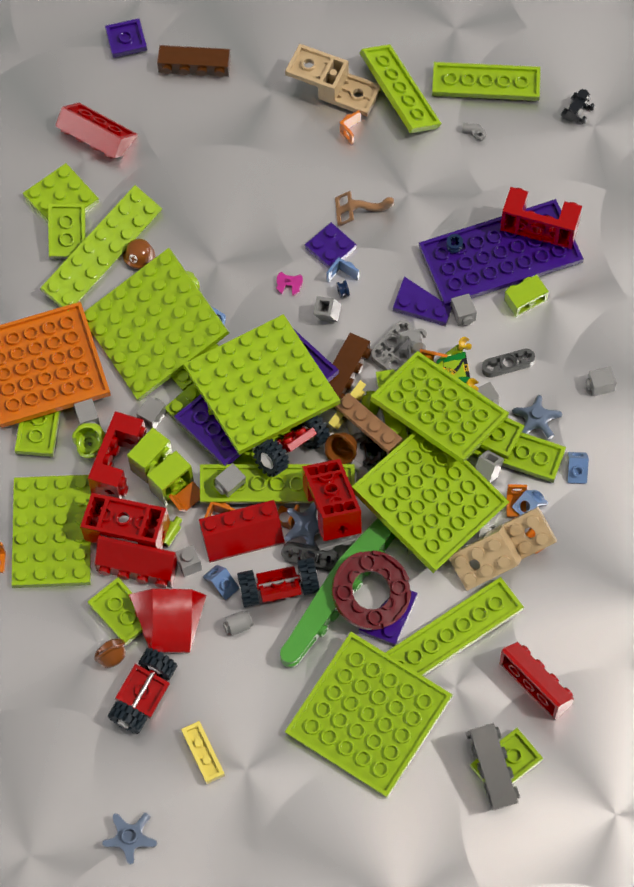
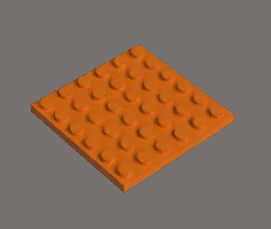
[0,302,111,428]

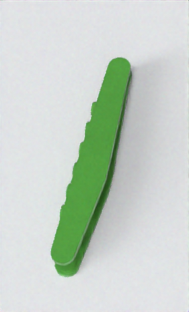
[280,518,396,668]

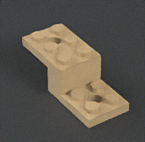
[285,44,381,117]
[449,507,557,591]

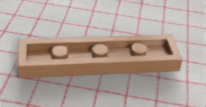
[335,393,403,454]

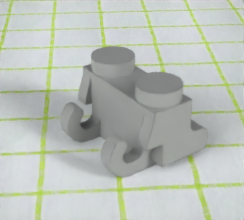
[399,329,427,359]

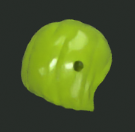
[72,423,106,458]

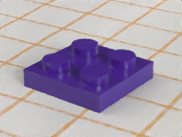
[105,18,147,58]
[305,222,357,269]

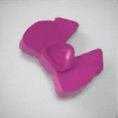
[276,272,303,296]

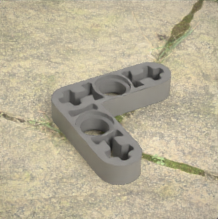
[371,320,412,372]

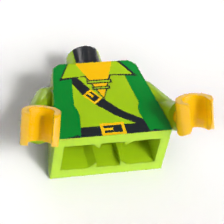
[436,337,479,391]

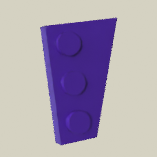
[393,276,452,326]
[358,590,418,647]

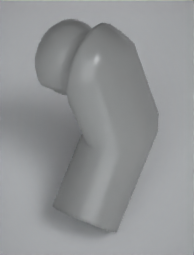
[462,123,486,140]
[351,459,369,482]

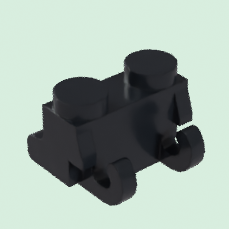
[561,89,595,124]
[360,436,387,467]

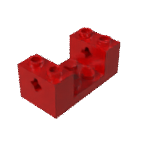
[500,187,582,249]
[88,411,147,499]
[302,459,362,541]
[80,493,170,549]

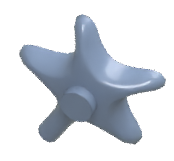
[512,395,562,440]
[285,502,319,554]
[102,812,157,864]

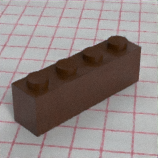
[157,45,231,77]
[329,332,372,410]

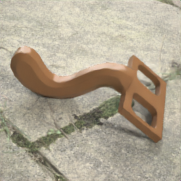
[335,191,394,227]

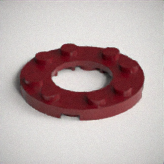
[332,551,411,630]

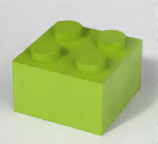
[127,427,172,484]
[147,451,194,506]

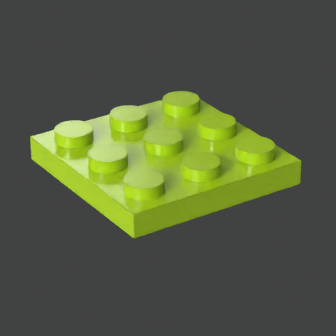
[23,163,99,223]

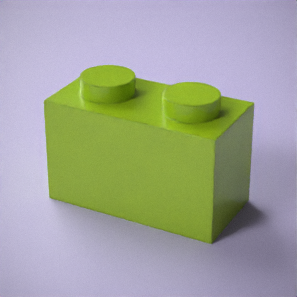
[504,275,549,317]

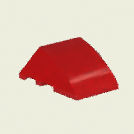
[129,589,207,653]

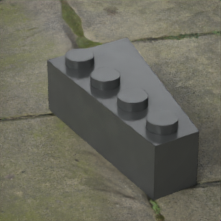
[465,723,520,811]

